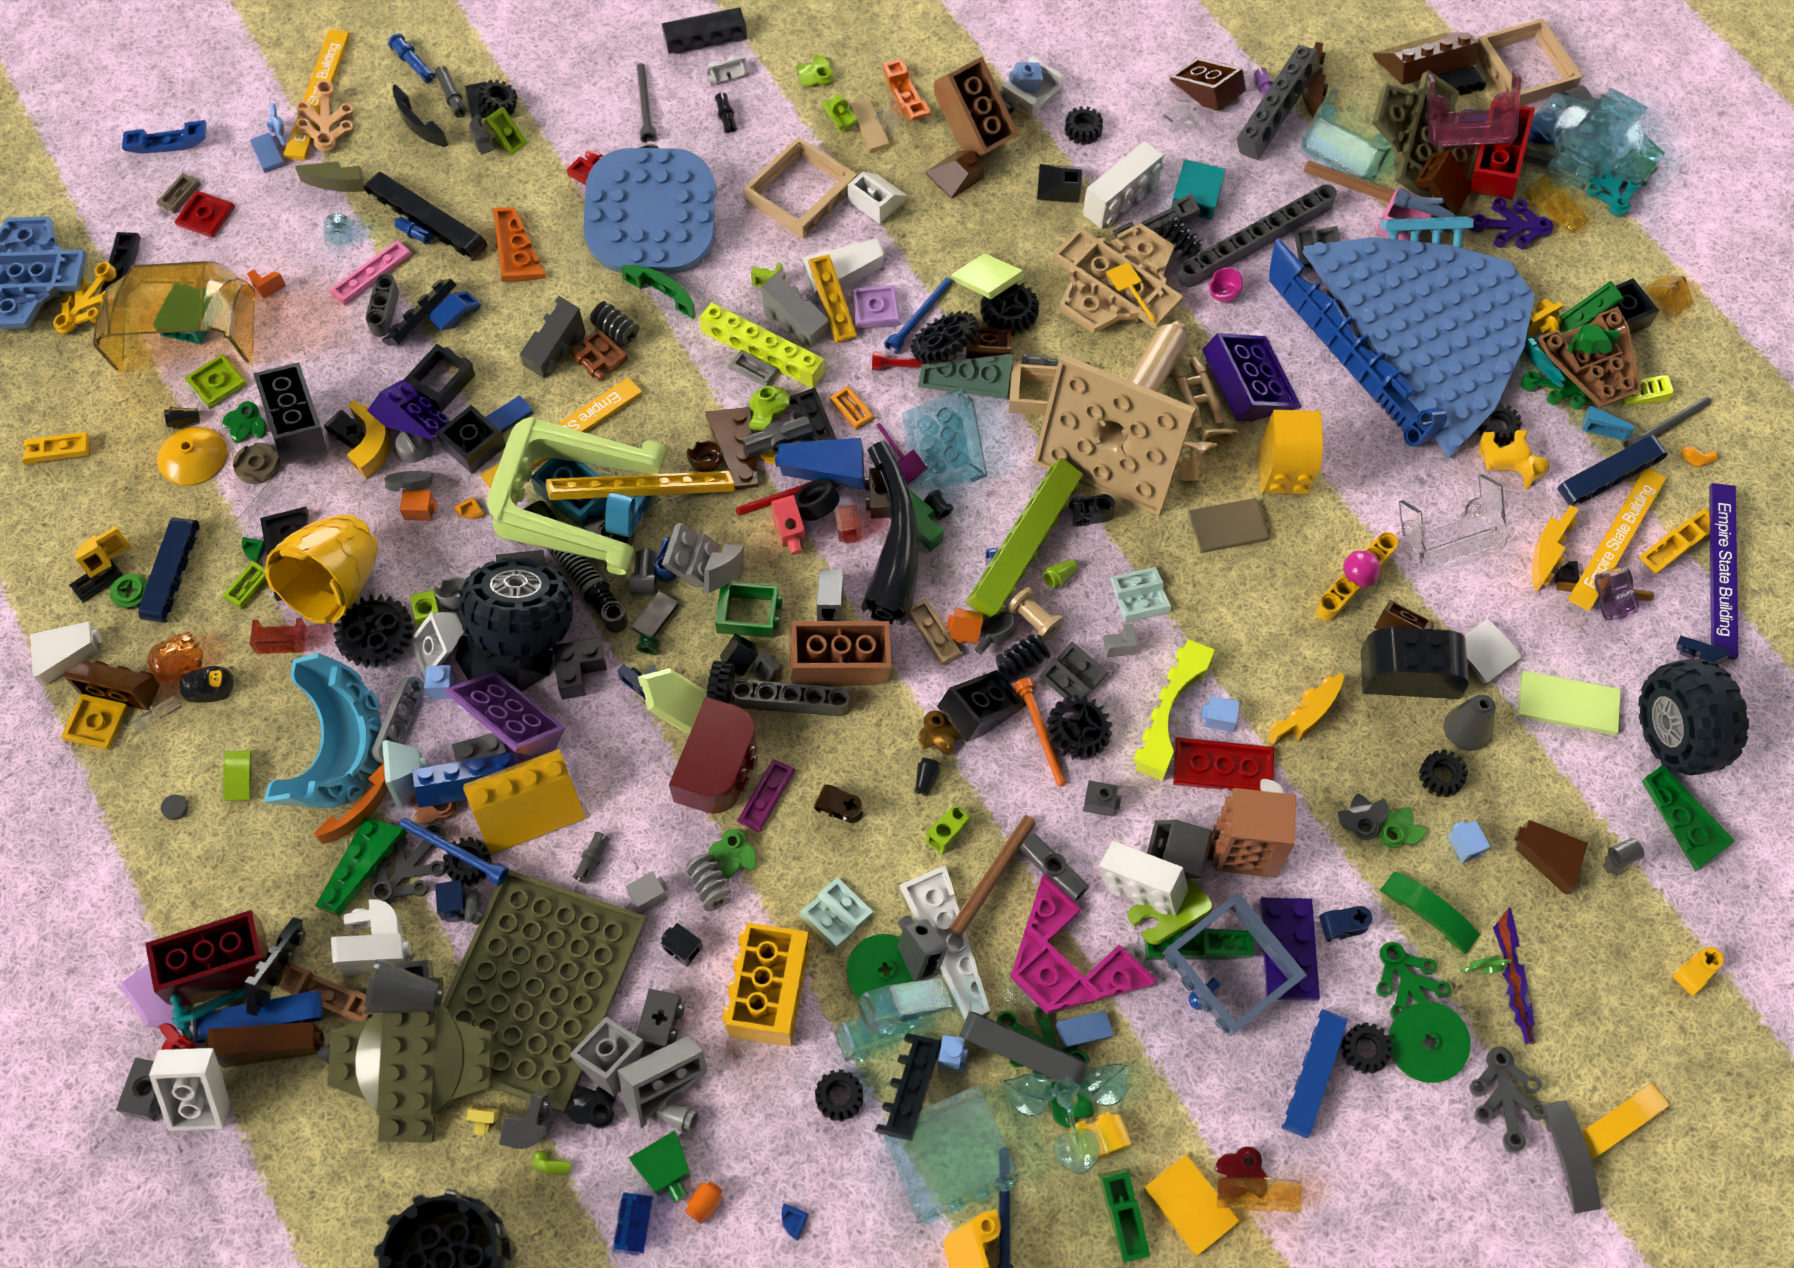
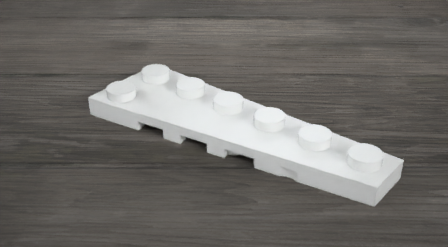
[900,865,990,1021]

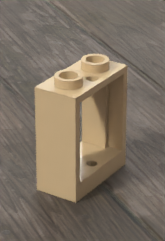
[1008,364,1057,415]

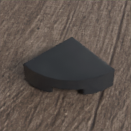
[1554,561,1580,583]

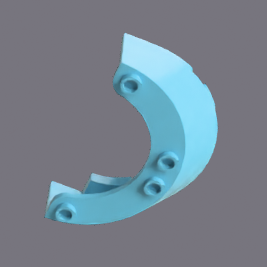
[264,653,383,808]

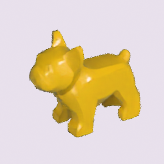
[1479,430,1550,489]

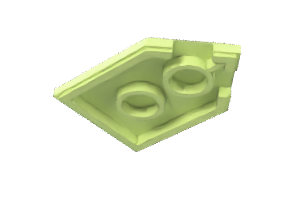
[638,668,707,734]

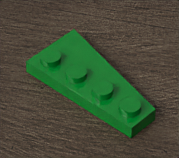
[315,817,408,916]

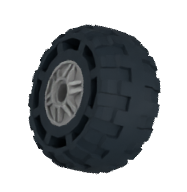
[459,558,573,656]
[1638,658,1749,776]

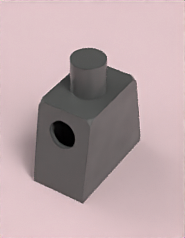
[898,915,948,983]

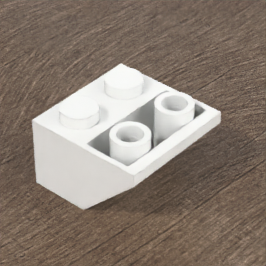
[848,172,908,224]

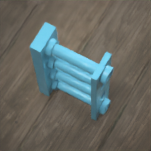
[1380,216,1474,248]

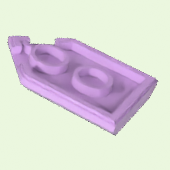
[120,963,189,1029]

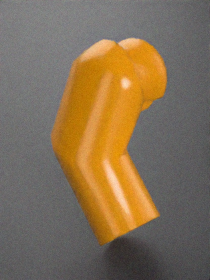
[1681,446,1718,467]

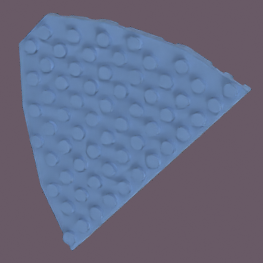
[1302,237,1535,459]

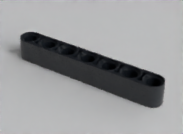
[363,172,487,261]

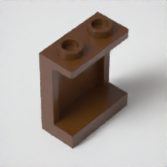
[1415,150,1471,217]

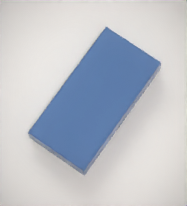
[250,132,285,173]
[1056,1011,1114,1049]

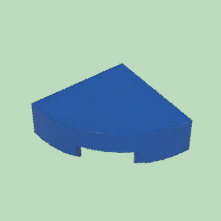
[781,1203,809,1241]

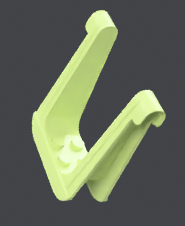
[487,417,667,575]

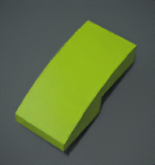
[223,750,251,801]

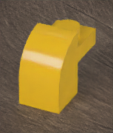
[75,526,131,578]

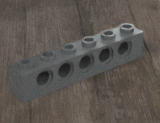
[1236,44,1320,160]

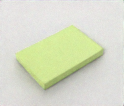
[951,253,1025,299]

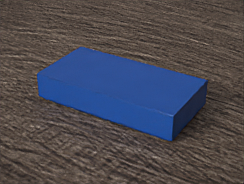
[486,395,533,433]

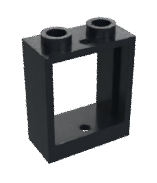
[404,344,475,413]

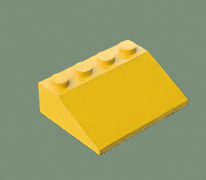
[463,749,586,855]

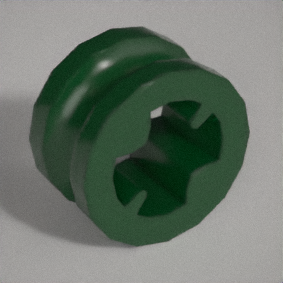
[636,635,660,655]

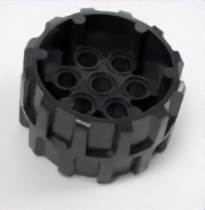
[373,1189,516,1268]

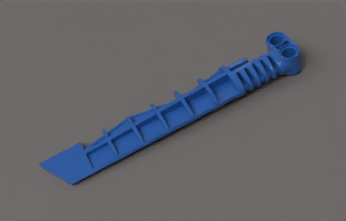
[1269,239,1447,447]

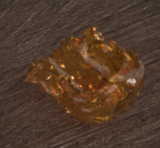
[146,631,203,683]

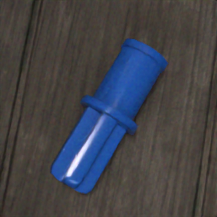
[394,216,433,245]

